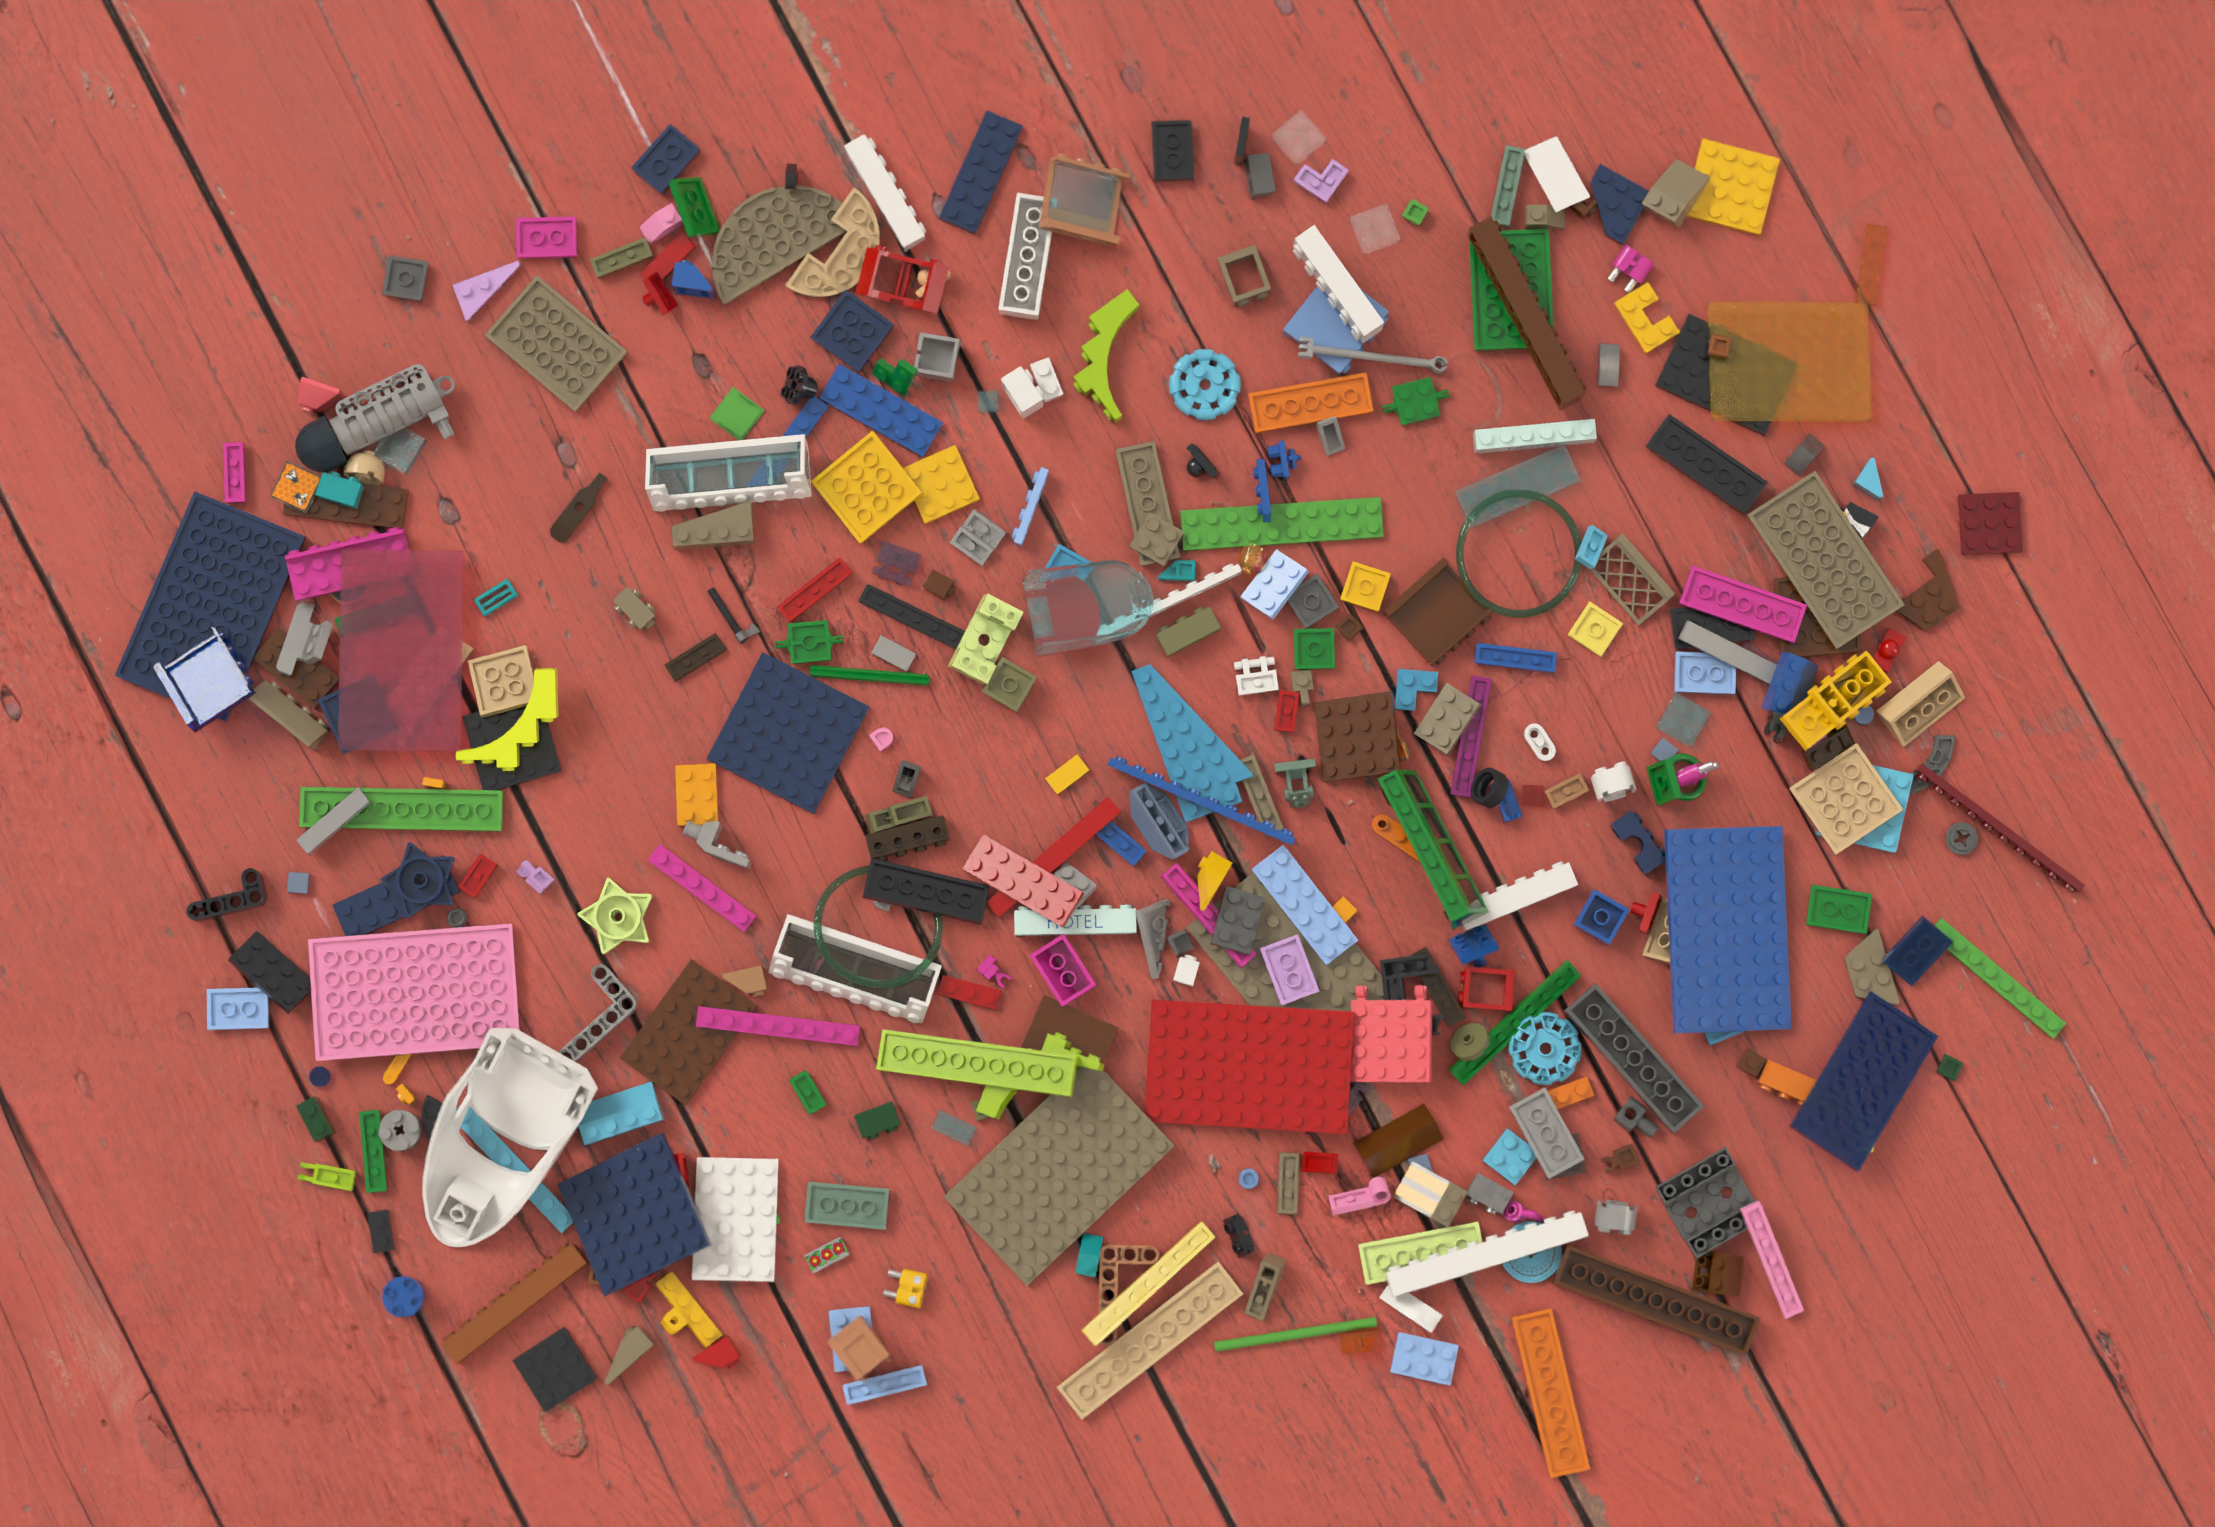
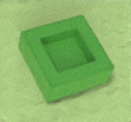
[1402,199,1429,227]

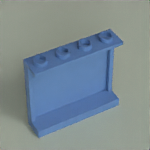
[1282,287,1389,377]

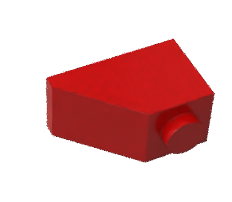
[692,1336,741,1369]

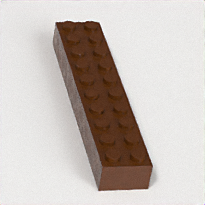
[1467,217,1586,411]
[1552,1245,1760,1356]

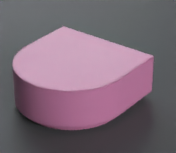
[869,728,893,752]

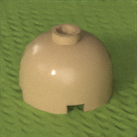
[343,450,385,486]

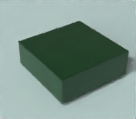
[1936,1054,1963,1081]

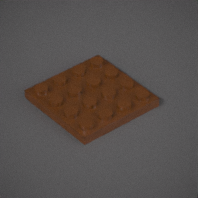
[1773,577,1862,657]
[1314,691,1402,782]

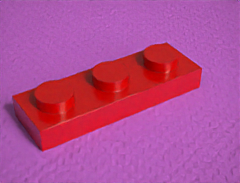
[938,975,1001,1010]

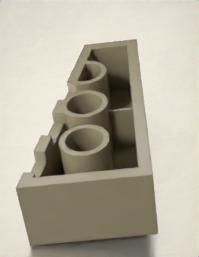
[672,501,755,550]

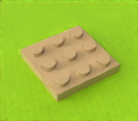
[468,645,534,718]

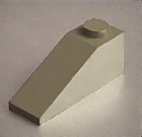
[1244,1252,1287,1321]
[604,1325,655,1385]

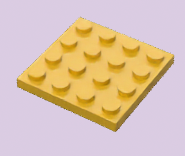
[1686,139,1780,236]
[811,431,923,544]

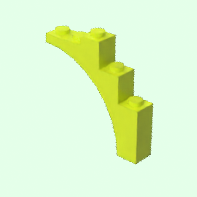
[456,668,559,771]

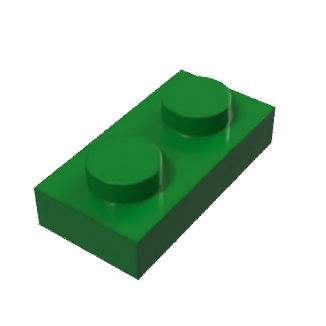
[789,1070,827,1115]

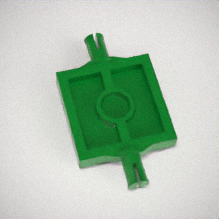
[1382,377,1450,426]
[775,620,844,664]

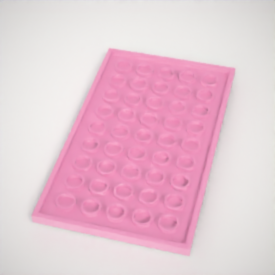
[308,924,520,1061]

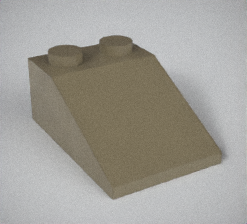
[1641,159,1711,229]

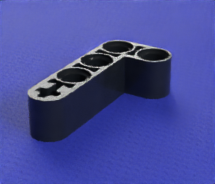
[186,868,267,921]

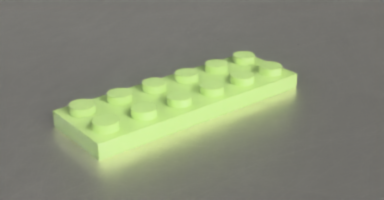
[1358,1222,1482,1285]

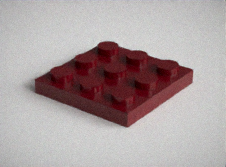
[1958,492,2023,555]

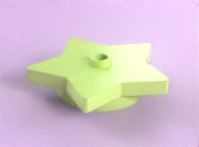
[578,878,653,954]

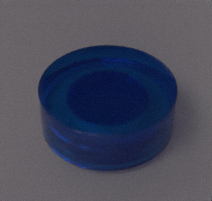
[309,1066,331,1087]

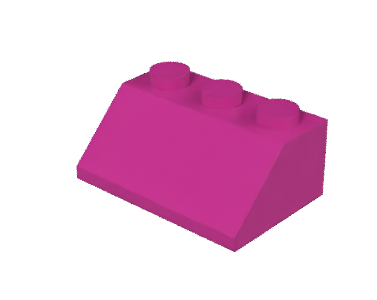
[1029,934,1096,1007]

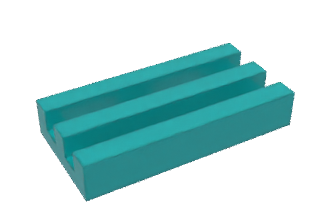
[474,578,519,617]

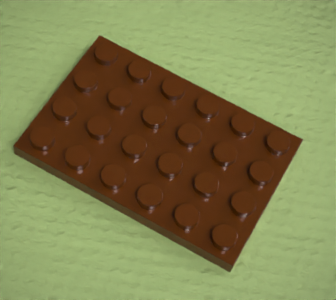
[620,959,757,1105]

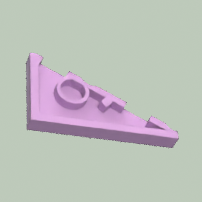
[453,261,520,322]

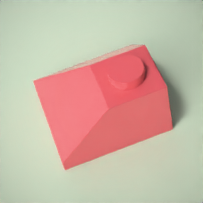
[297,377,346,414]

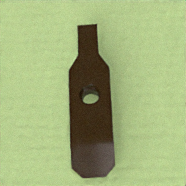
[550,472,608,542]

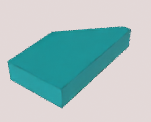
[1158,560,1196,581]

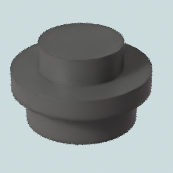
[447,908,467,928]

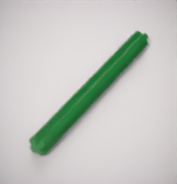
[810,665,930,686]

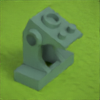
[1274,758,1316,808]

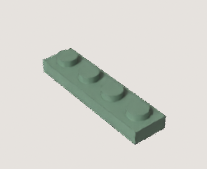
[1491,145,1525,227]

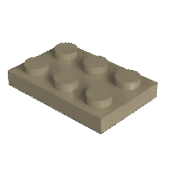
[1414,683,1481,756]

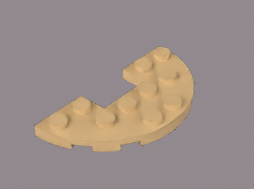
[785,188,879,297]

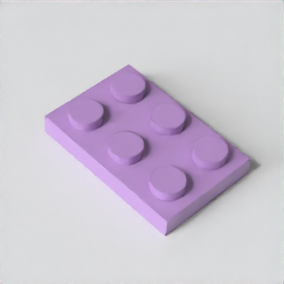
[1260,934,1319,1006]

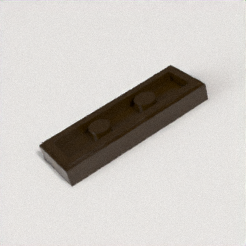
[665,633,727,682]

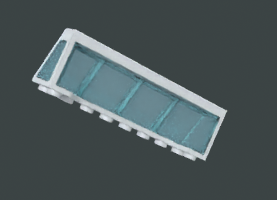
[645,434,812,512]

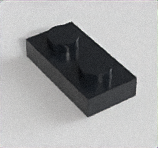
[367,1209,395,1253]

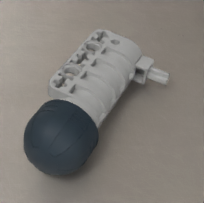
[295,364,455,472]

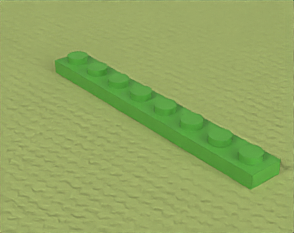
[1935,918,2066,1039]

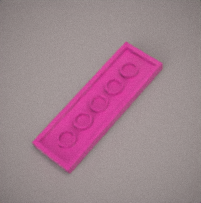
[1679,566,1807,644]

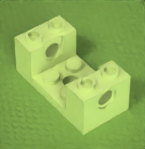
[947,594,1023,685]

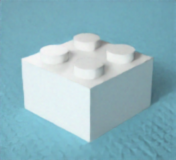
[1001,366,1044,419]

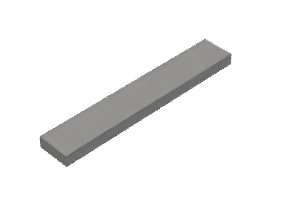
[1678,621,1777,685]

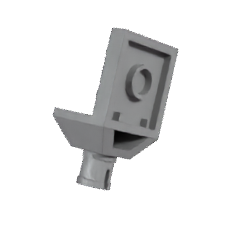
[683,820,752,870]

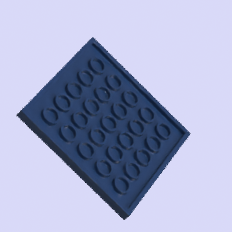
[707,652,870,814]
[557,1133,712,1296]

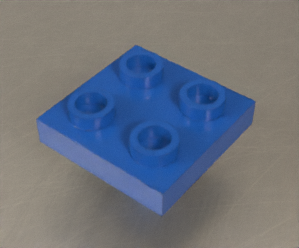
[1449,924,1499,968]

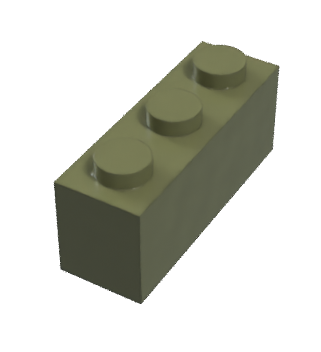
[1156,606,1221,658]

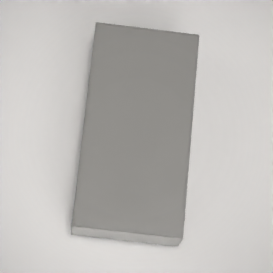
[871,635,916,672]

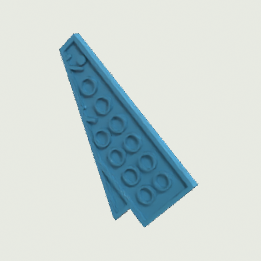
[1131,664,1253,823]

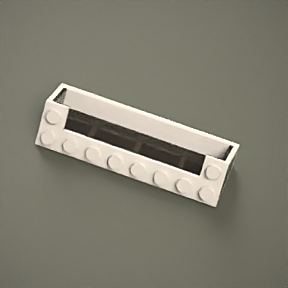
[768,914,942,1024]

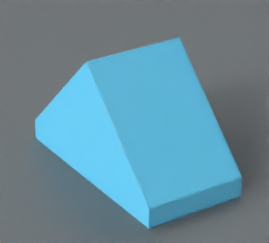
[1853,458,1883,500]

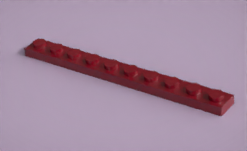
[1914,764,2085,893]

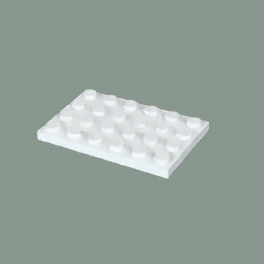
[692,1157,779,1282]

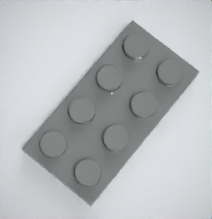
[1509,1088,1584,1179]

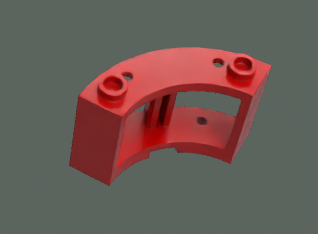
[855,245,949,314]

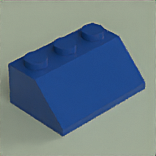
[1761,652,1819,715]

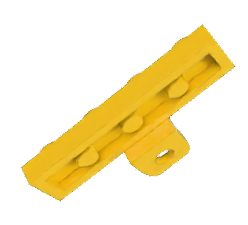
[655,1271,722,1349]

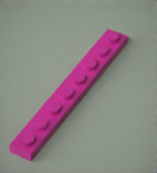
[696,1006,860,1046]

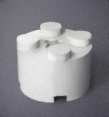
[1591,762,1637,802]

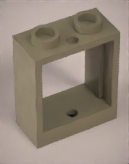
[1217,245,1271,307]

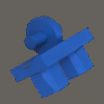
[1268,441,1302,480]

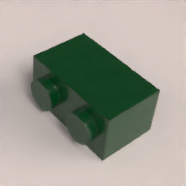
[296,1096,336,1142]
[854,1101,901,1141]

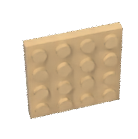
[1789,743,1903,855]

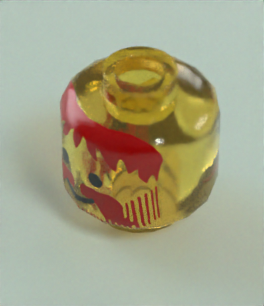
[1237,543,1266,575]

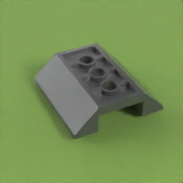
[1655,1147,1767,1258]

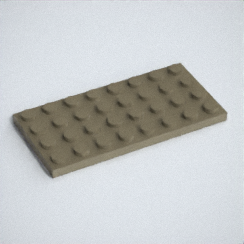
[1747,471,1905,649]

